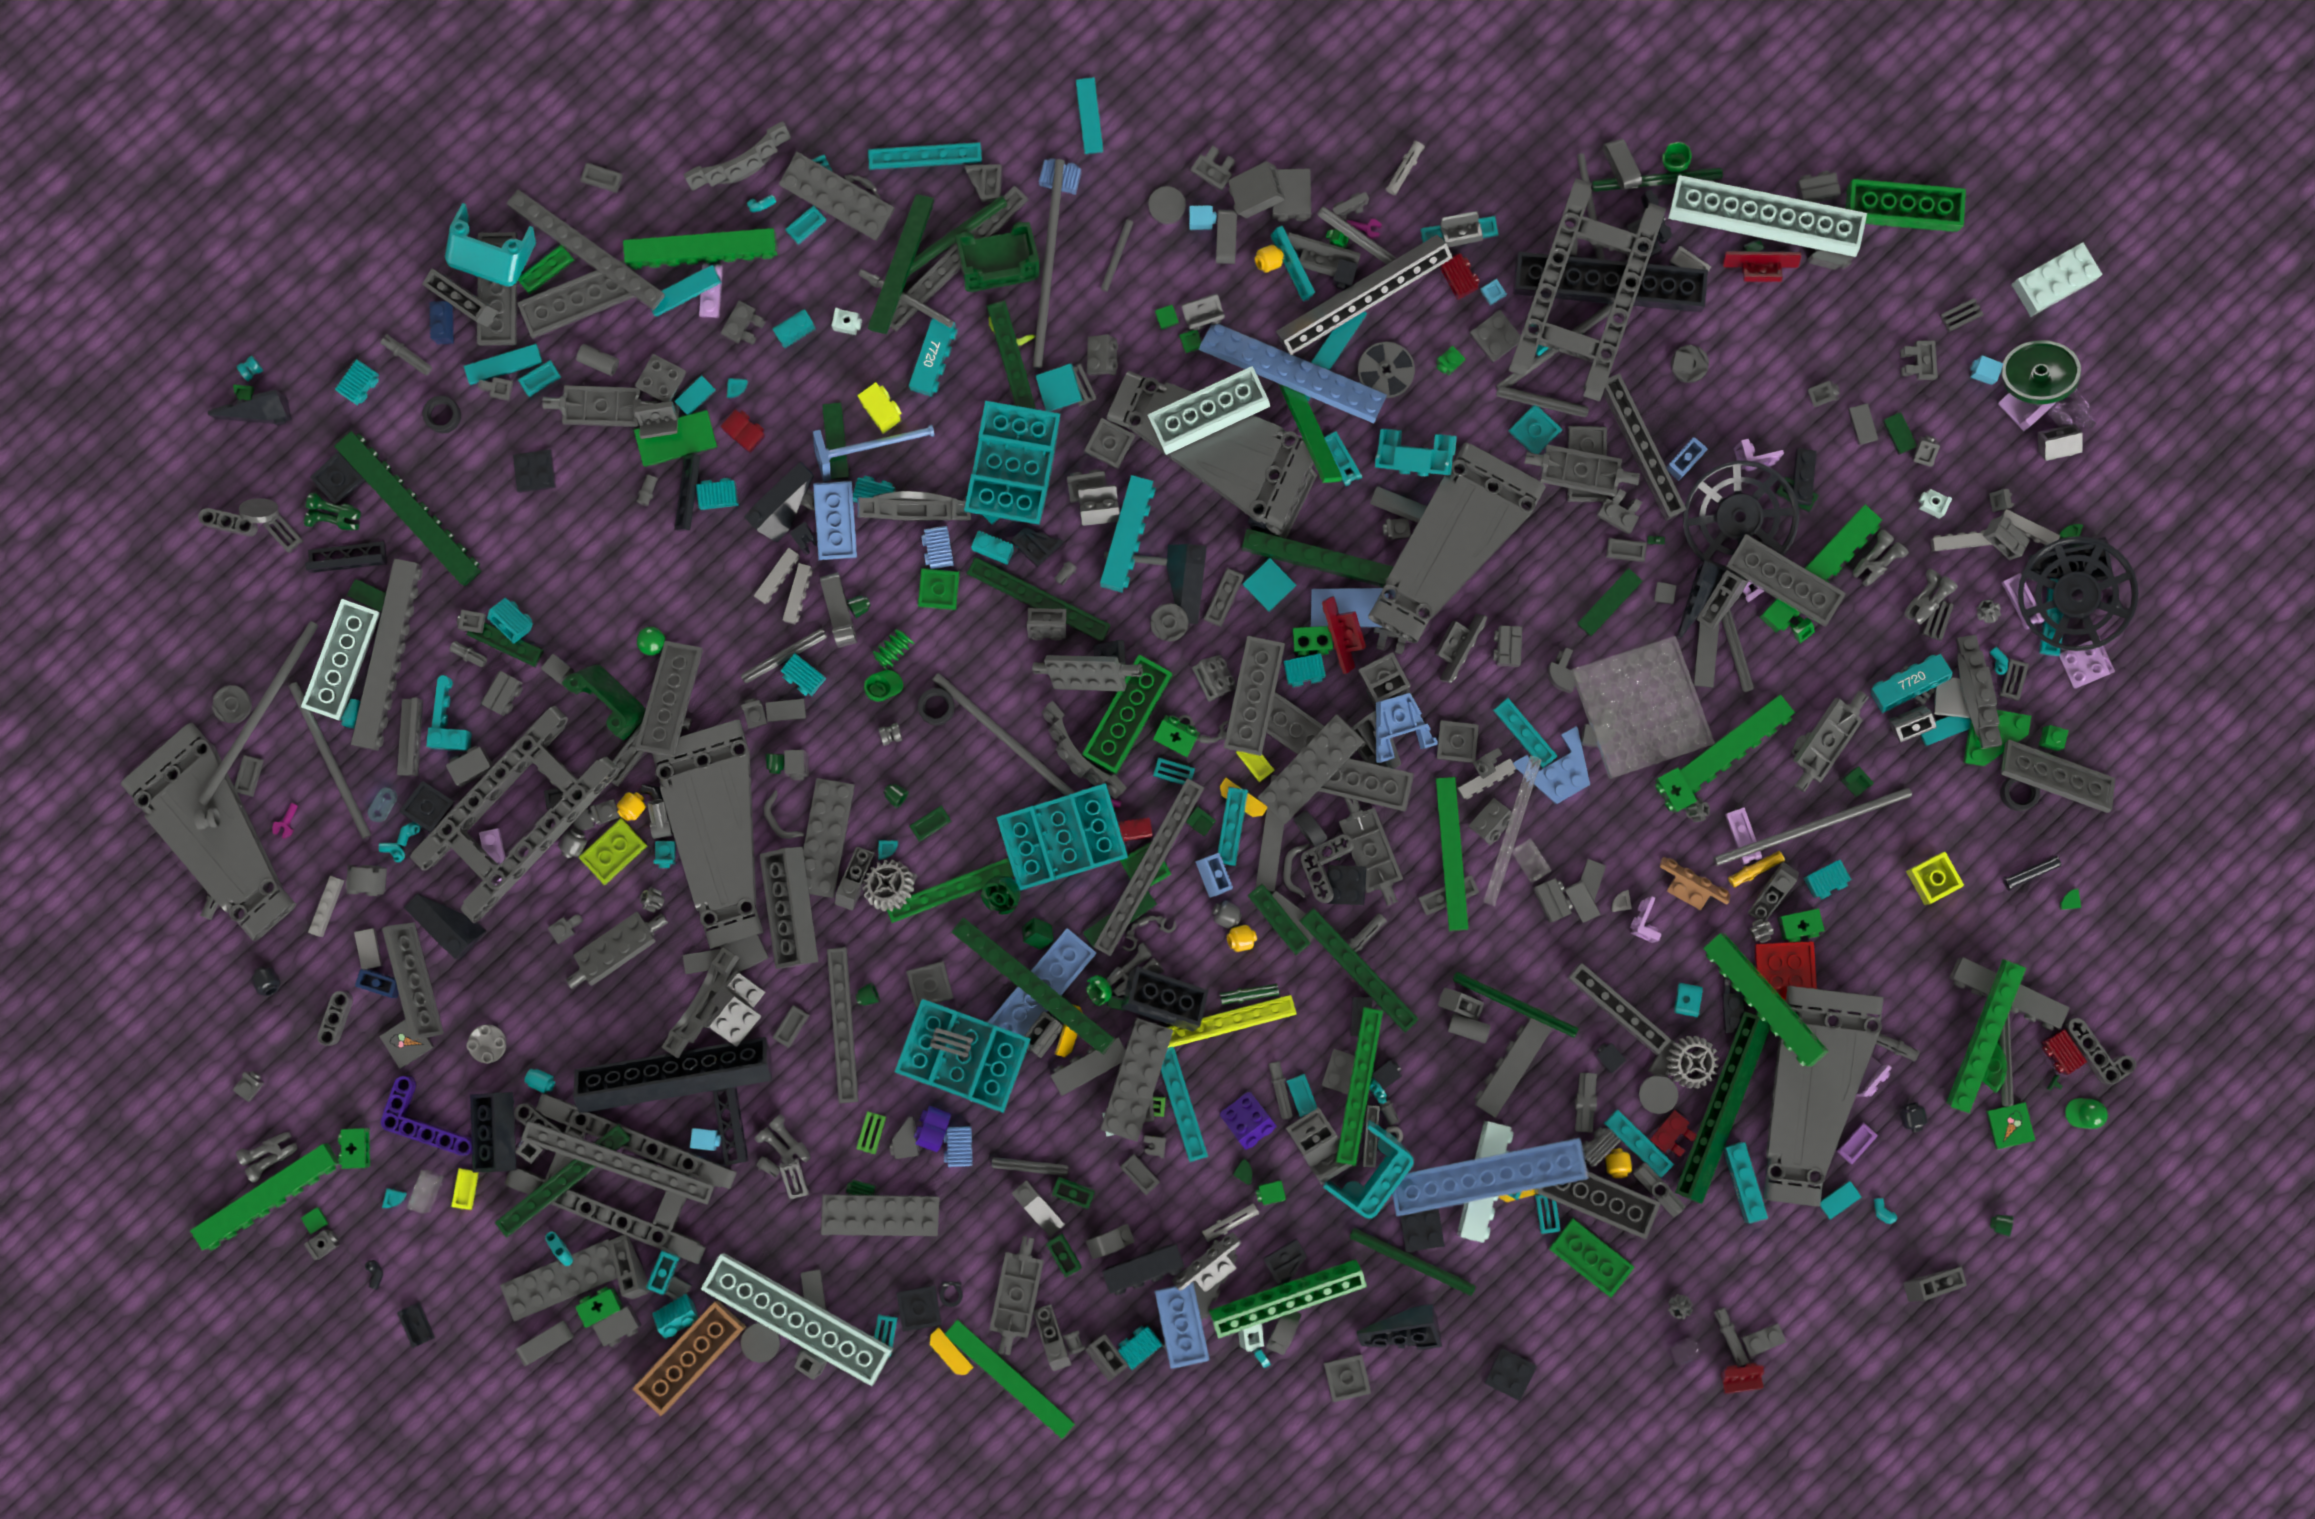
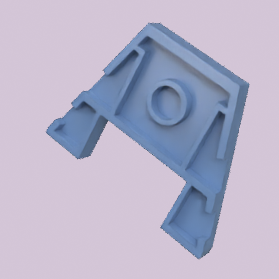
[1376,693,1438,763]
[1513,726,1590,804]

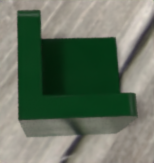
[1840,766,1874,797]
[1186,807,1216,836]
[1022,917,1053,950]

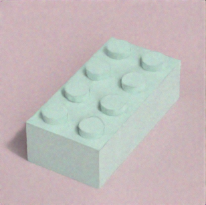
[2012,243,2103,317]

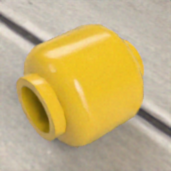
[1255,245,1284,272]
[617,792,646,821]
[1227,925,1257,952]
[1605,1148,1632,1178]

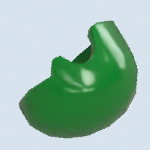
[1662,142,1691,173]
[636,627,666,656]
[1086,975,1112,1006]

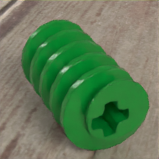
[872,629,915,671]

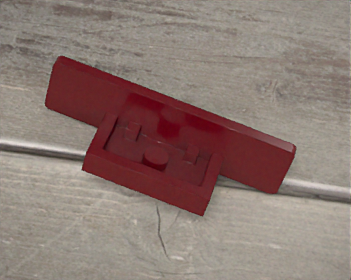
[1723,251,1801,282]
[1322,596,1366,674]

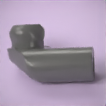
[1791,732,1812,756]

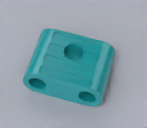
[1674,983,1703,1017]
[545,1232,573,1266]

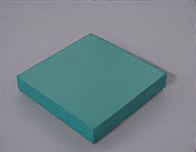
[1036,364,1083,412]
[1508,405,1563,454]
[1243,558,1296,612]

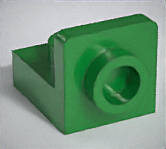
[1436,346,1465,376]

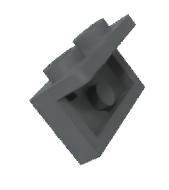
[1441,211,1483,247]
[1181,293,1225,330]
[1087,335,1118,376]
[1067,469,1107,503]
[1468,798,1515,845]

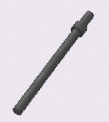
[1577,153,1605,260]
[859,269,954,328]

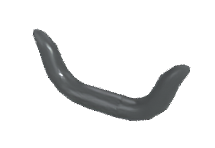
[764,790,804,839]
[1283,843,1311,897]

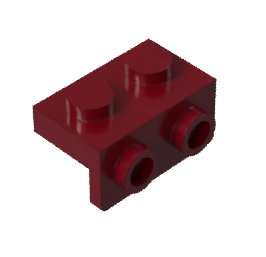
[1721,1363,1765,1394]

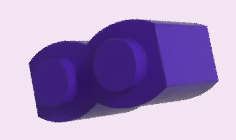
[914,1106,951,1152]

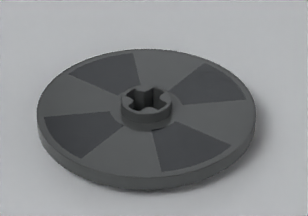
[1358,342,1415,398]

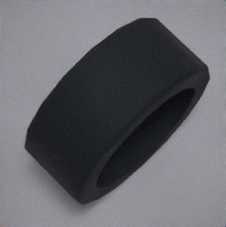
[422,396,461,434]
[918,688,955,726]
[2000,777,2040,811]
[1294,810,1327,848]

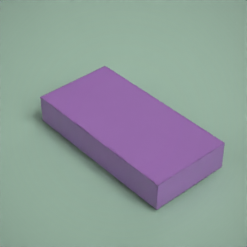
[1836,1122,1878,1164]

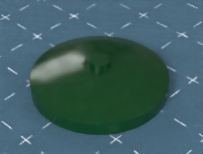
[2001,340,2081,404]

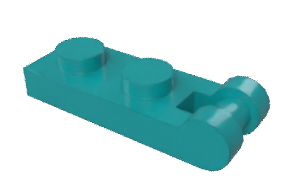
[1325,431,1362,487]
[432,675,453,729]

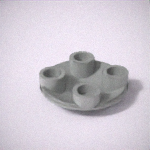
[467,1025,506,1064]

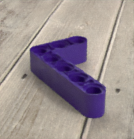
[381,1076,472,1156]

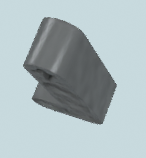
[820,572,858,648]
[2063,1018,2136,1084]

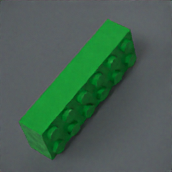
[1846,179,1966,232]
[1082,655,1172,775]

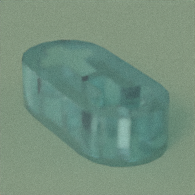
[368,788,397,822]

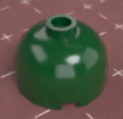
[981,875,1021,915]

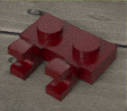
[1649,1110,1697,1157]

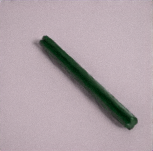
[1592,168,1723,192]
[908,196,1008,276]
[1453,972,1578,1038]
[1349,1228,1476,1296]

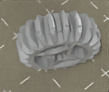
[862,860,915,911]
[1667,1036,1719,1088]

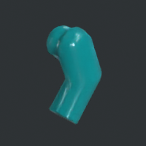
[747,195,776,213]
[1989,646,2008,675]
[397,822,421,846]
[379,843,405,862]
[1874,1198,1897,1224]

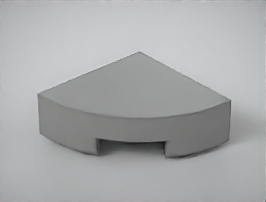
[1611,890,1632,912]

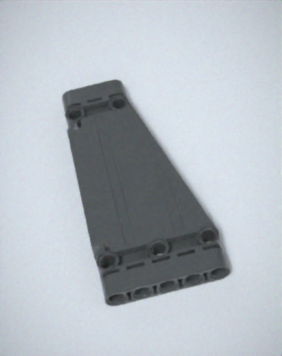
[1107,371,1314,529]
[1368,443,1546,643]
[652,720,764,949]
[121,723,296,941]
[1763,986,1884,1206]

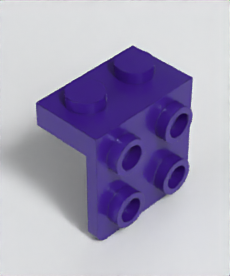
[1220,1092,1276,1150]

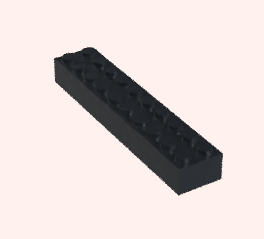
[1513,252,1708,312]
[573,1037,772,1113]

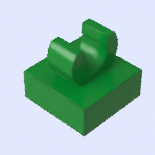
[1326,228,1349,249]
[1790,617,1815,644]

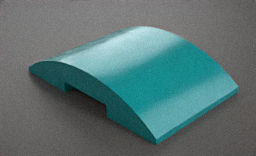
[964,401,1061,525]
[997,783,1128,891]
[895,999,1031,1113]

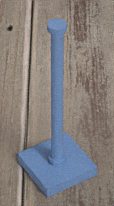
[813,425,934,482]

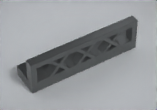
[397,698,423,776]

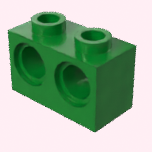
[1292,626,1333,656]

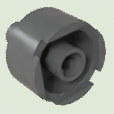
[346,865,387,896]

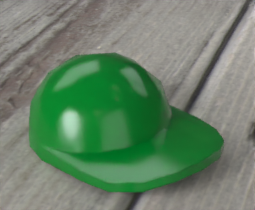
[864,670,903,702]
[2065,1098,2108,1129]

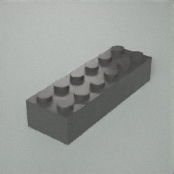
[760,847,818,969]
[1534,1172,1661,1239]

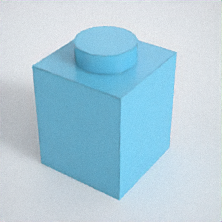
[1190,206,1216,230]
[1970,356,2004,385]
[690,1128,721,1150]

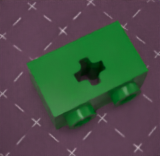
[1153,715,1200,757]
[1655,768,1697,813]
[1777,908,1824,943]
[338,1128,370,1169]
[575,1287,624,1328]

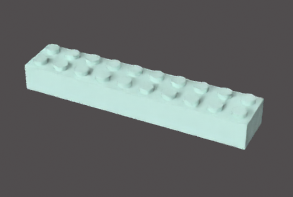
[1669,175,1867,257]
[701,1253,893,1386]

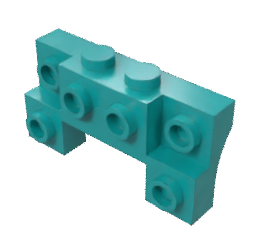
[1375,429,1457,476]

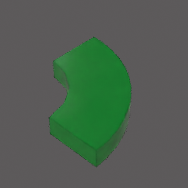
[1982,1042,2007,1093]

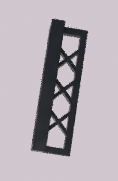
[305,541,387,573]
[713,1087,749,1166]

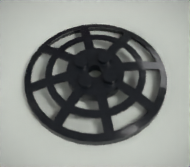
[1683,460,1799,573]
[2018,536,2139,651]

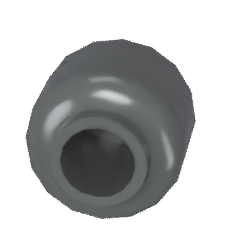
[558,828,587,858]
[1212,900,1242,929]

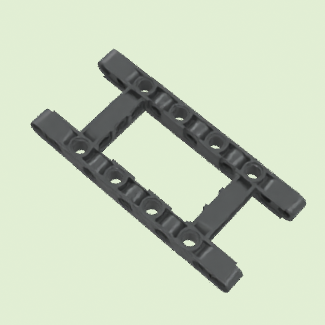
[1509,178,1666,402]
[410,706,620,923]
[504,1093,737,1264]

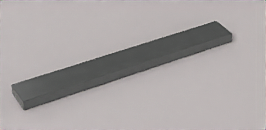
[827,947,859,1104]

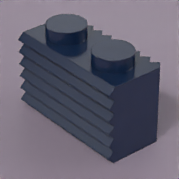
[429,301,454,344]
[355,969,399,998]

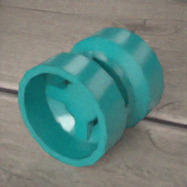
[236,355,264,381]

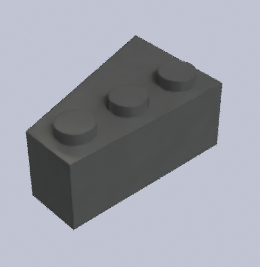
[1351,711,1401,769]

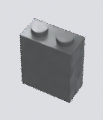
[1228,161,1285,218]
[1273,169,1311,221]

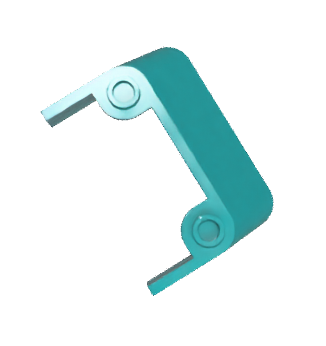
[445,203,536,286]
[1323,1119,1413,1218]

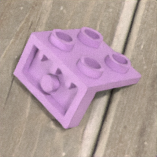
[1998,393,2056,431]
[1734,439,1784,471]
[2060,637,2115,688]
[1630,896,1662,943]
[1856,1056,1892,1097]

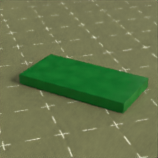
[634,410,717,467]
[1548,1218,1634,1298]

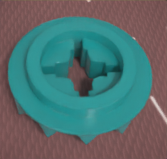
[1369,1077,1387,1104]

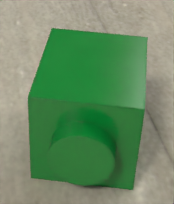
[2039,725,2069,751]
[1256,1180,1286,1205]

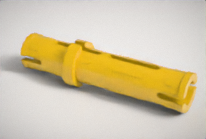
[1728,850,1785,888]

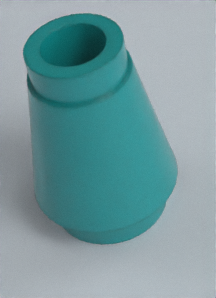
[340,699,361,729]

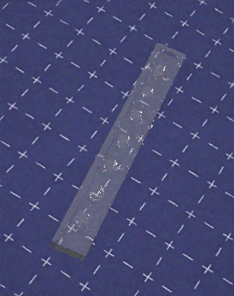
[1484,755,1541,906]

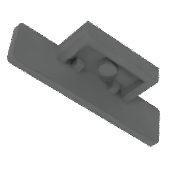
[1287,233,1361,277]
[1434,614,1487,683]
[1172,1232,1241,1292]

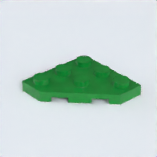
[1963,710,2031,766]

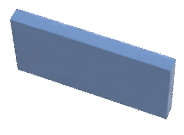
[813,481,857,560]
[1311,588,1388,627]
[1155,1282,1210,1369]

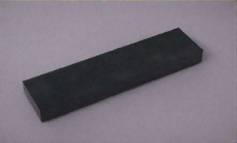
[674,455,701,531]

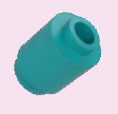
[524,1068,555,1094]

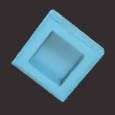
[1480,279,1507,306]

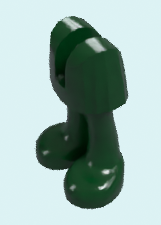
[304,493,361,530]

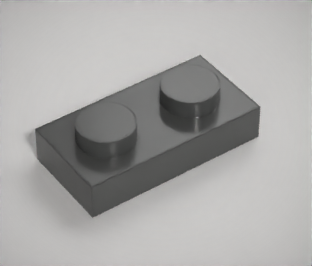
[1742,1323,1786,1357]

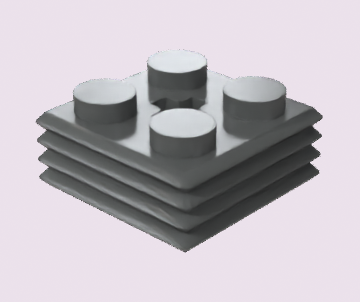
[1582,1127,1620,1166]

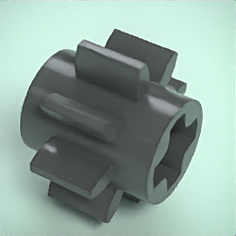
[1976,600,2001,623]
[1686,798,1710,822]
[640,887,664,912]
[1749,919,1774,944]
[1668,1294,1693,1319]

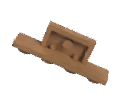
[1660,857,1731,910]

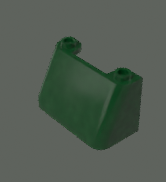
[955,222,1039,292]
[561,664,646,741]

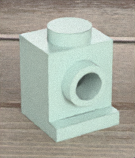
[832,308,862,335]
[1919,489,1952,519]
[1238,1324,1264,1351]

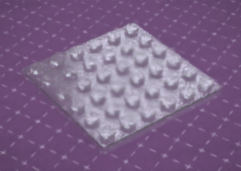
[1571,636,1715,779]

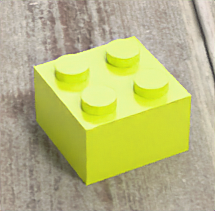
[857,383,902,434]
[1906,852,1964,905]

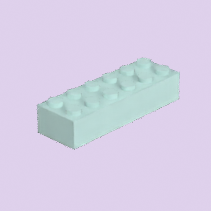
[1148,366,1270,455]
[301,599,381,721]
[1457,1121,1513,1243]

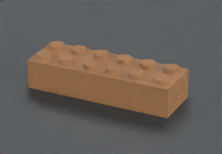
[633,1300,746,1416]

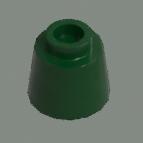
[846,595,871,619]
[765,753,785,774]
[883,784,909,808]
[855,982,880,1006]
[1990,1214,2013,1237]

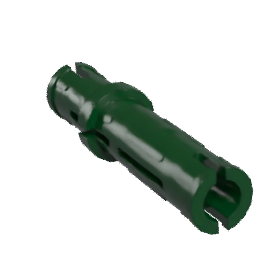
[1220,983,1279,1005]

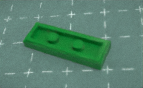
[518,245,574,295]

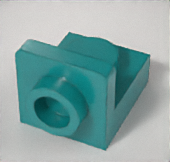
[653,841,676,868]

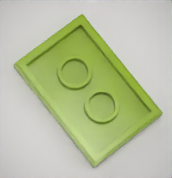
[579,818,648,885]

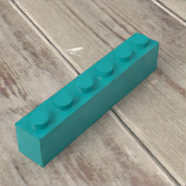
[1100,475,1156,593]

